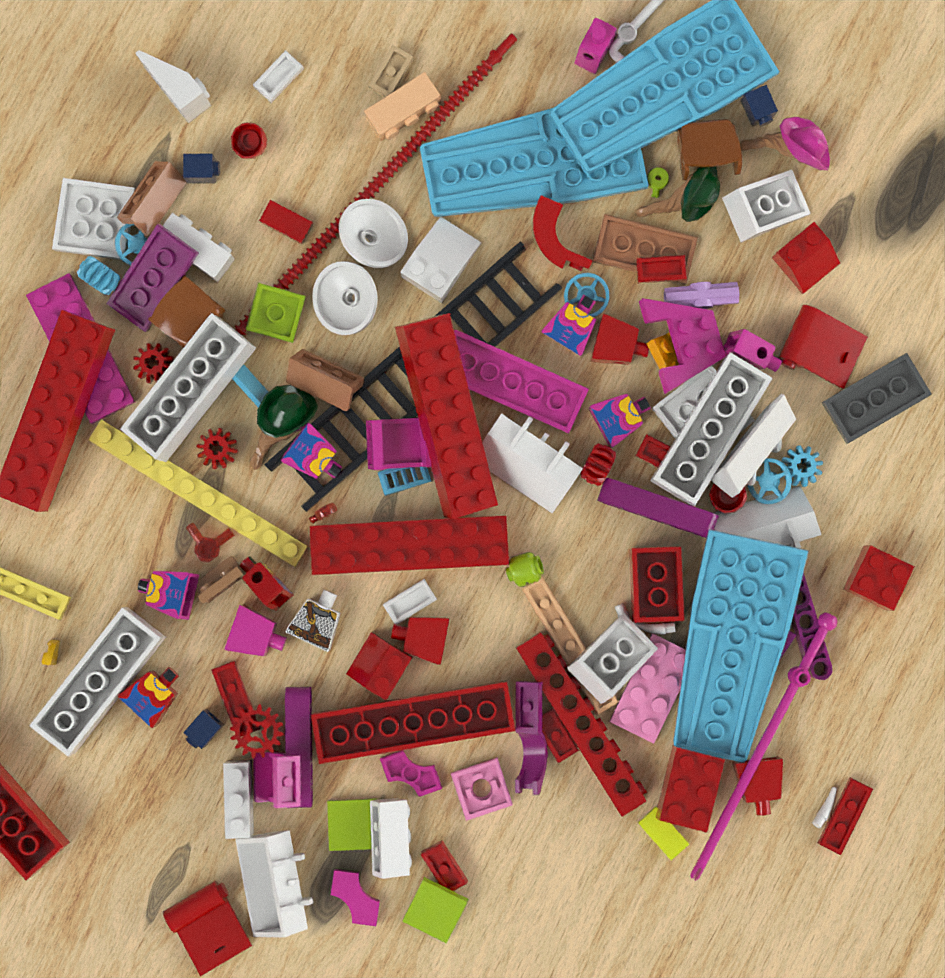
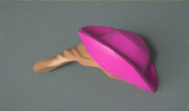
[740,116,830,171]

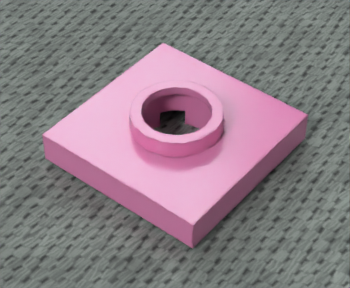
[451,757,513,821]

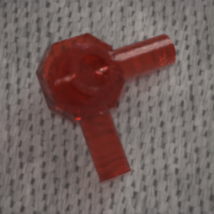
[186,523,235,563]

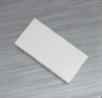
[253,50,304,103]
[383,579,437,625]

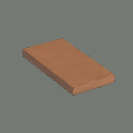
[592,214,698,285]

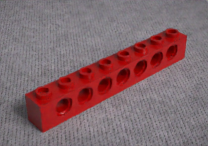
[515,632,647,817]

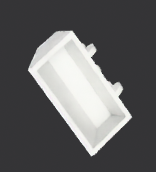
[711,394,796,498]
[482,414,583,513]
[713,486,821,548]
[235,830,313,937]

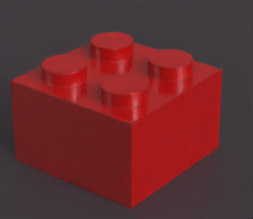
[843,545,915,611]

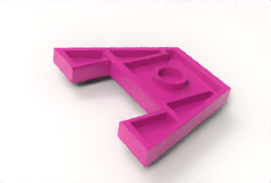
[639,298,726,394]

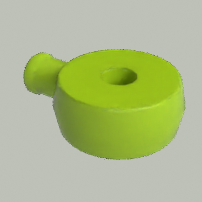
[647,167,669,198]

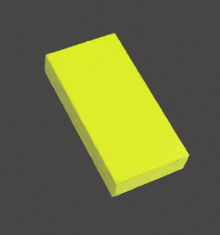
[638,806,689,860]

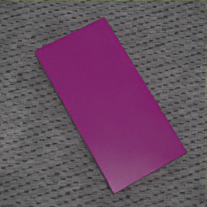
[106,224,199,332]

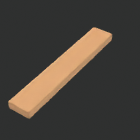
[522,577,619,715]

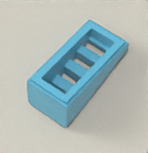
[377,467,432,496]

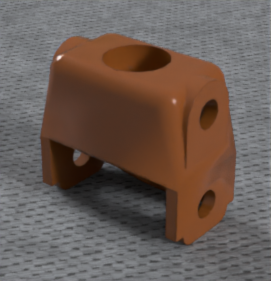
[677,119,742,181]
[148,275,226,348]

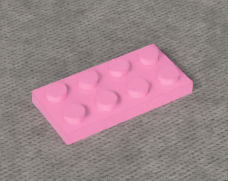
[609,633,686,743]

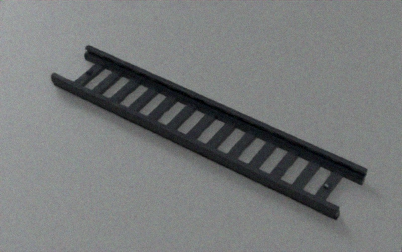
[264,241,562,512]

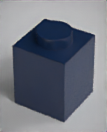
[741,85,778,127]
[183,154,220,184]
[183,709,225,749]

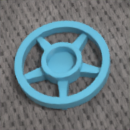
[115,224,147,266]
[564,273,610,317]
[748,458,792,504]

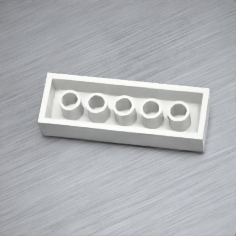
[120,313,256,462]
[650,353,773,506]
[29,607,166,756]

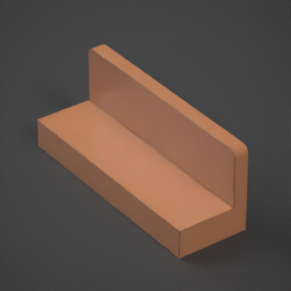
[117,161,187,236]
[286,349,364,411]

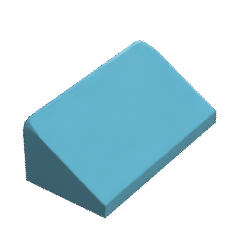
[232,365,268,407]

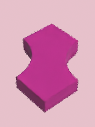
[380,750,442,797]
[331,869,380,927]

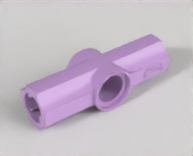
[664,282,739,309]

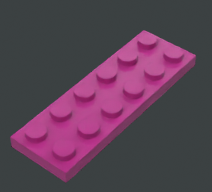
[26,273,136,424]
[454,329,589,433]

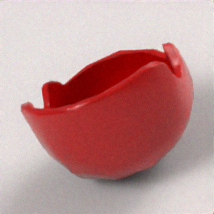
[231,122,267,159]
[709,483,747,514]

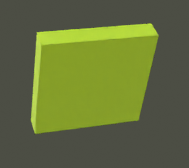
[245,283,306,343]
[327,798,377,851]
[402,877,468,944]

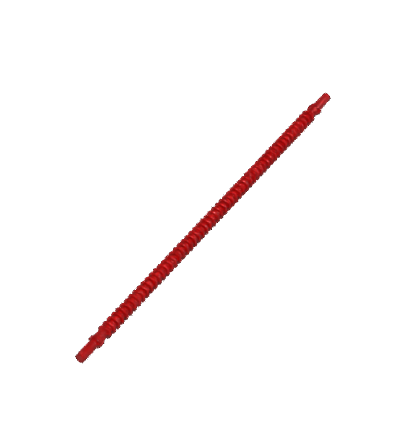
[234,33,517,336]

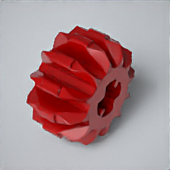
[133,343,175,384]
[196,428,239,470]
[580,443,616,486]

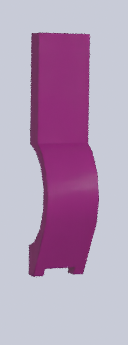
[515,681,548,795]

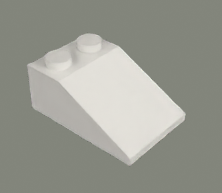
[135,50,211,123]
[722,170,811,242]
[400,217,481,303]
[567,613,658,704]

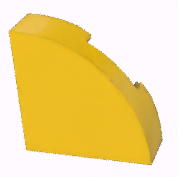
[41,639,60,666]

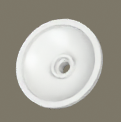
[339,199,408,268]
[313,261,377,335]

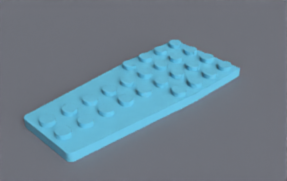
[550,0,779,174]
[420,108,649,217]
[673,529,808,762]

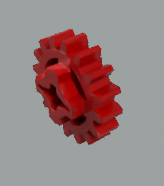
[230,704,284,758]

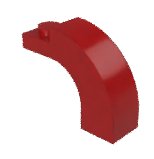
[532,195,593,272]

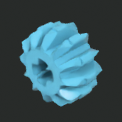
[77,256,121,295]
[781,445,823,487]

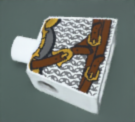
[285,590,340,652]

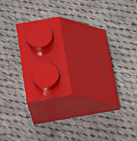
[772,222,840,294]
[346,632,413,701]

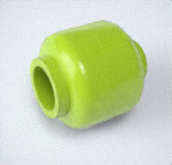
[506,552,544,587]

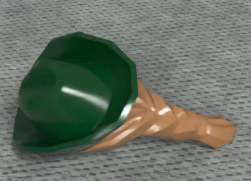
[635,166,720,222]
[250,385,319,470]

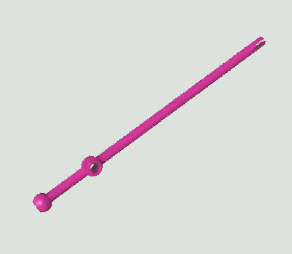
[690,612,838,881]

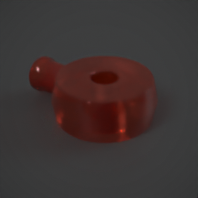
[309,502,338,524]

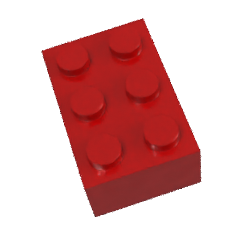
[629,547,684,623]
[656,745,725,833]

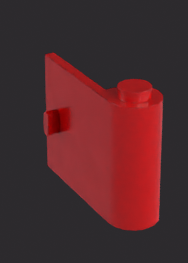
[778,305,867,389]
[163,881,253,977]

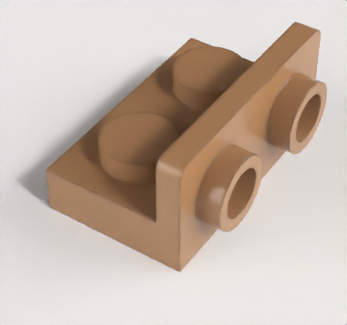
[196,556,246,604]

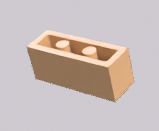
[364,72,441,141]

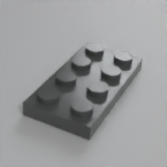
[821,353,932,444]

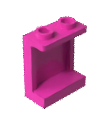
[366,418,431,470]
[253,751,301,809]

